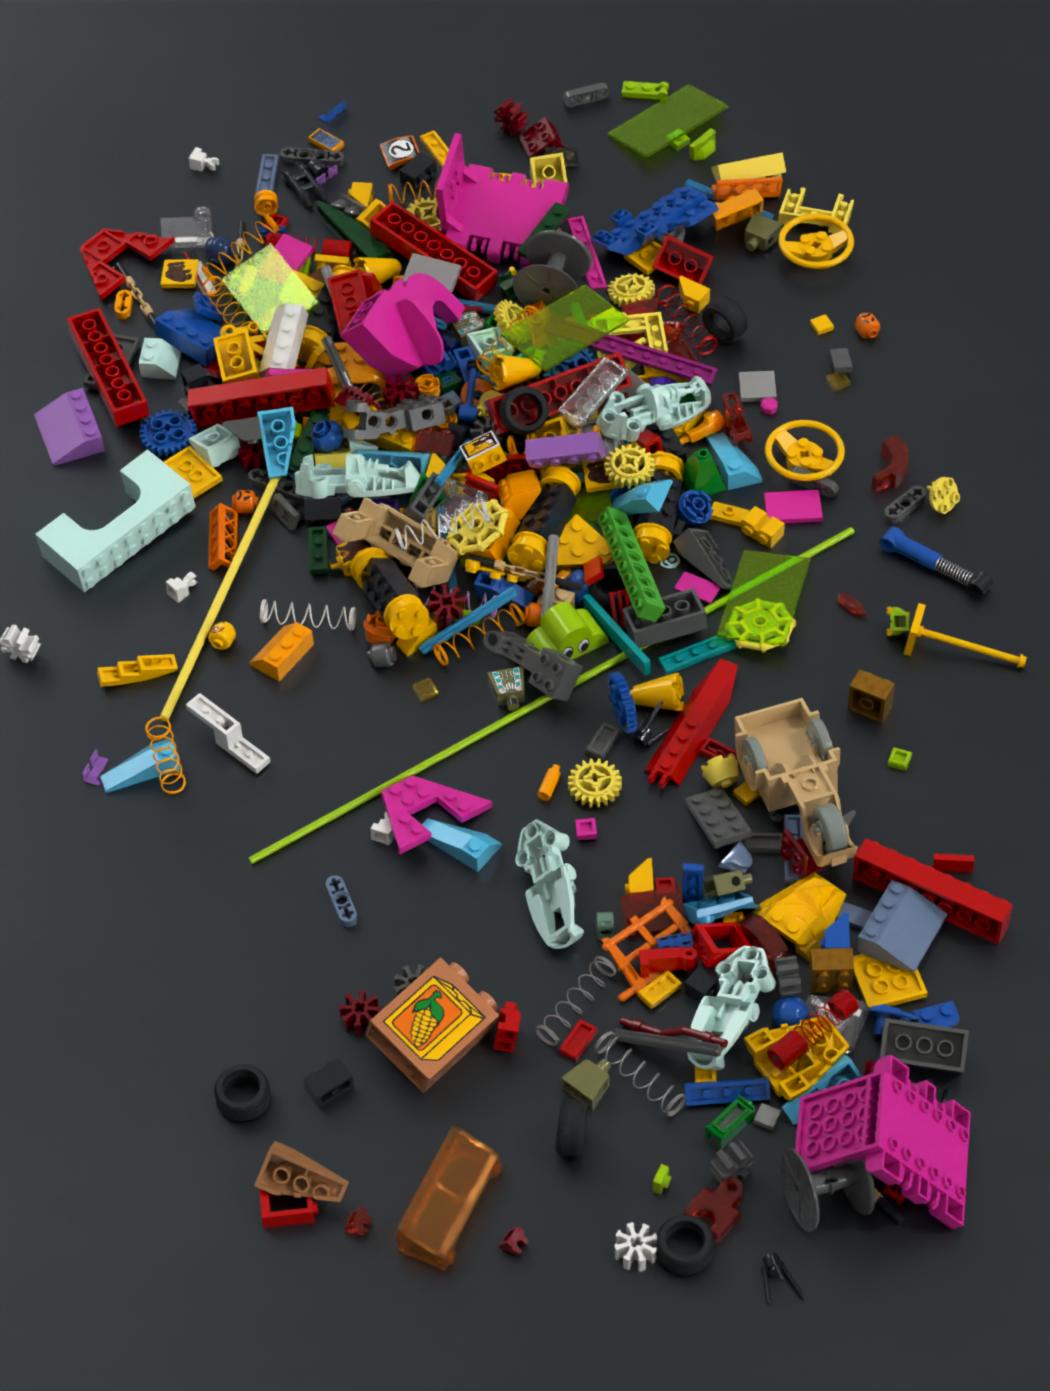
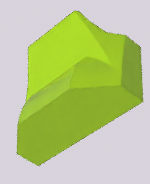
[689,128,716,161]

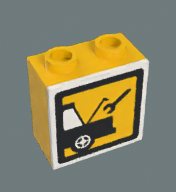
[459,431,507,475]

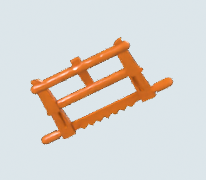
[601,896,693,1002]

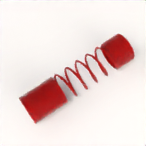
[265,232,353,262]
[767,989,859,1071]

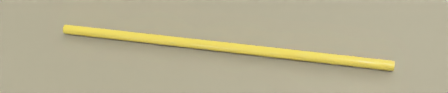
[160,477,280,722]

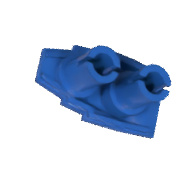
[869,1004,919,1037]

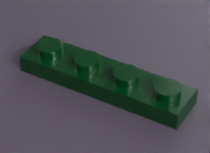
[518,202,570,259]
[288,411,329,474]

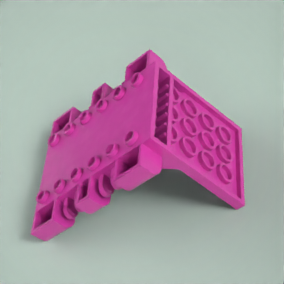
[436,133,569,269]
[795,1055,971,1229]

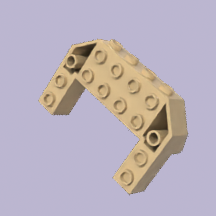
[333,497,458,588]

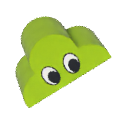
[526,602,609,660]

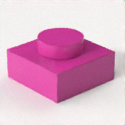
[575,818,597,840]

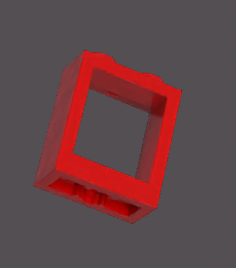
[691,922,751,967]
[260,1189,319,1228]

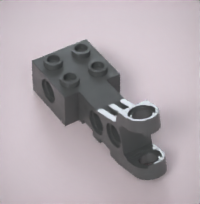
[343,394,446,440]
[483,631,583,701]

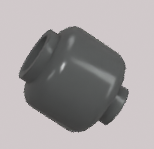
[367,642,397,667]

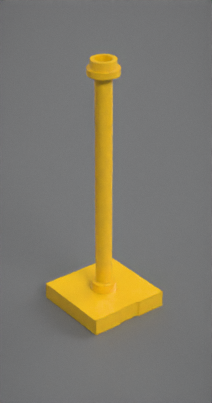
[903,603,1027,668]

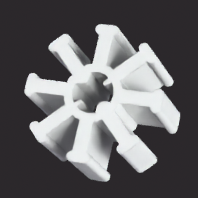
[0,625,41,663]
[615,1222,657,1271]

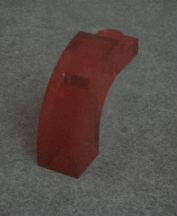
[871,434,909,492]
[736,913,788,977]

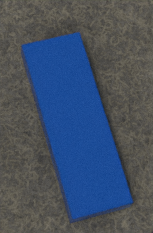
[682,863,704,903]

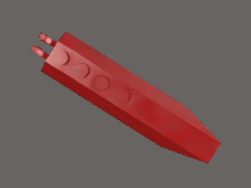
[644,659,738,789]

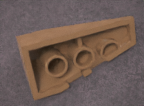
[254,1141,349,1202]

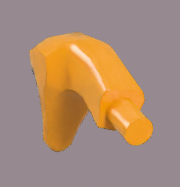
[679,410,725,445]

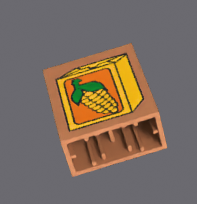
[365,957,499,1093]

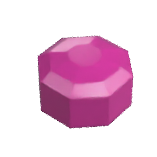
[760,397,778,415]

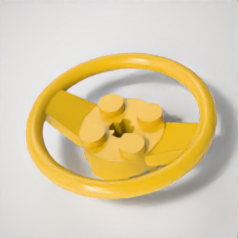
[778,213,854,269]
[765,420,845,481]

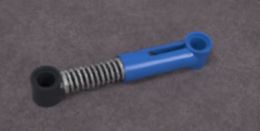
[879,527,993,598]

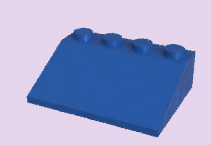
[155,308,231,366]

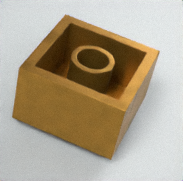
[848,669,895,723]
[809,948,854,993]

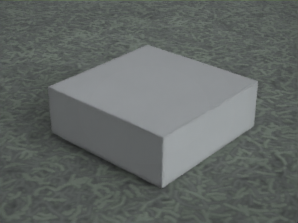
[753,1103,781,1131]

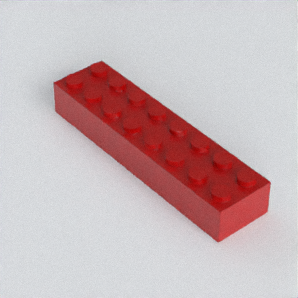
[370,201,498,301]
[67,308,149,427]
[484,352,632,435]
[187,367,336,428]
[853,839,1013,945]

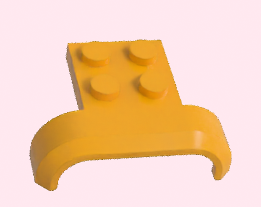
[327,342,387,393]

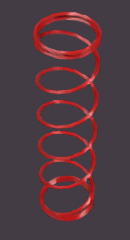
[655,284,718,355]

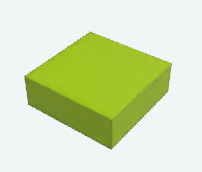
[887,747,912,771]

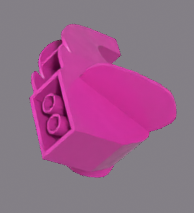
[340,273,465,383]

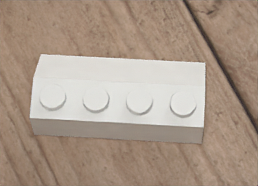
[259,303,308,375]

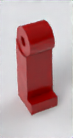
[639,947,698,978]

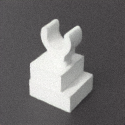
[189,147,219,172]
[166,572,197,603]
[371,812,394,845]

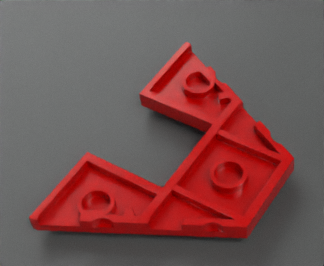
[79,228,175,300]

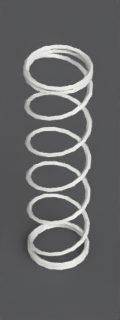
[395,500,491,551]
[260,599,356,631]

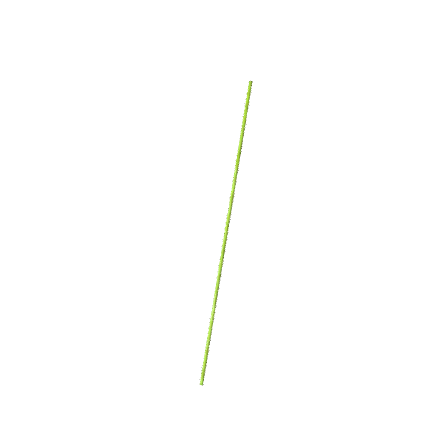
[248,527,854,864]

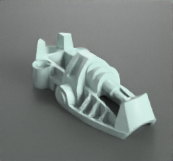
[596,376,711,442]
[295,454,420,499]
[515,819,584,949]
[687,945,776,1071]

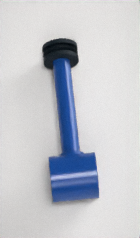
[458,359,482,424]

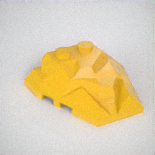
[748,872,846,962]
[744,1016,849,1101]

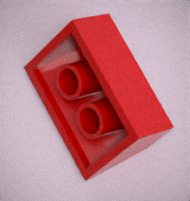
[652,235,715,284]

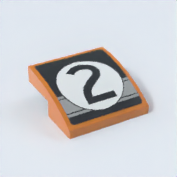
[380,135,420,171]

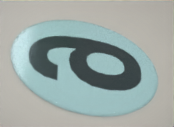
[660,553,680,568]

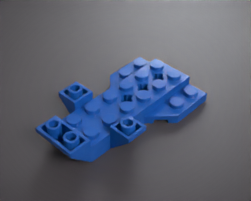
[590,186,719,256]

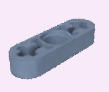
[326,875,358,927]

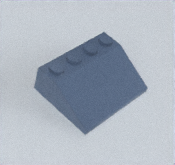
[857,880,947,973]

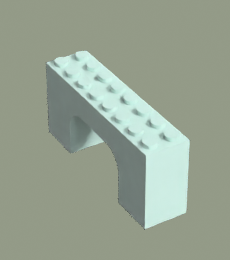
[35,450,196,592]

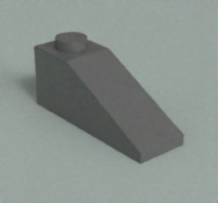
[402,472,447,524]

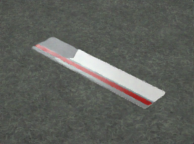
[182,250,216,295]

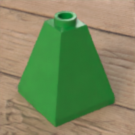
[682,448,726,496]

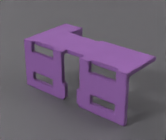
[315,164,338,185]
[82,749,109,786]

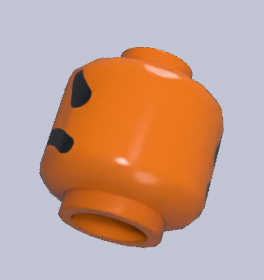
[854,313,880,339]
[232,490,259,514]

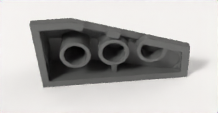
[222,417,262,444]
[673,528,735,590]

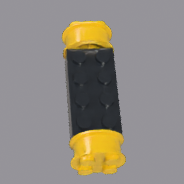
[297,264,355,363]
[632,451,685,564]
[507,466,581,573]
[350,547,429,640]

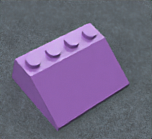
[34,388,105,466]
[525,431,609,468]

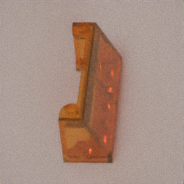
[396,1125,502,1270]

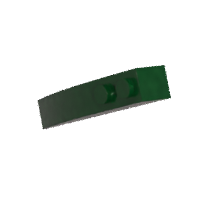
[316,201,390,258]

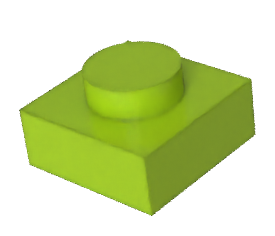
[667,130,690,151]
[653,1164,671,1195]

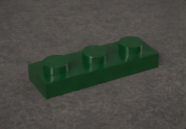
[308,526,329,575]

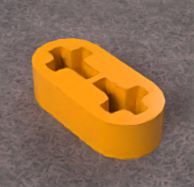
[114,290,133,319]

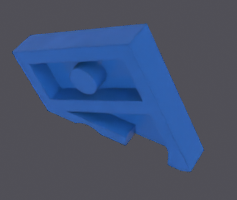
[192,291,223,322]
[913,1001,960,1028]

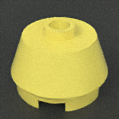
[701,753,739,788]

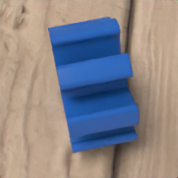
[421,350,459,377]

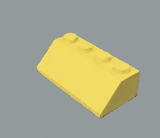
[711,152,786,181]

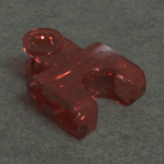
[722,392,752,446]
[684,1177,743,1243]

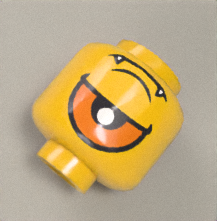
[208,622,236,650]

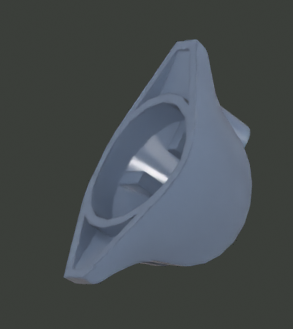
[718,841,753,873]

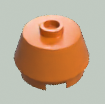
[363,611,396,644]

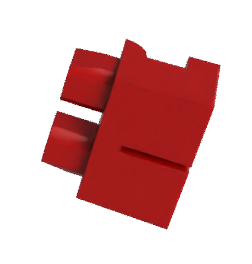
[493,1002,521,1053]

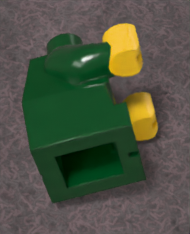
[497,266,517,301]

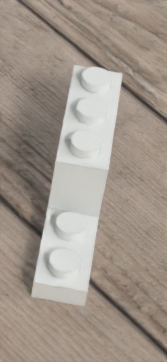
[186,693,271,774]

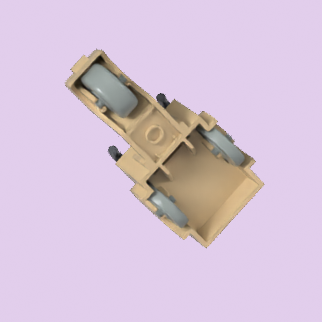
[734,698,858,867]

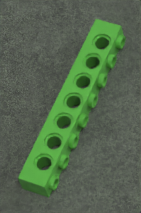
[598,506,666,622]

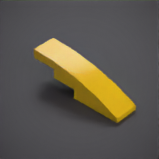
[97,654,178,687]

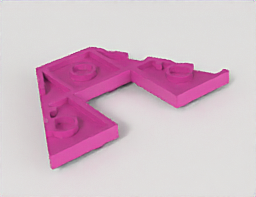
[381,775,492,854]

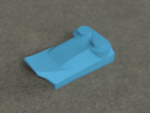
[682,891,761,924]

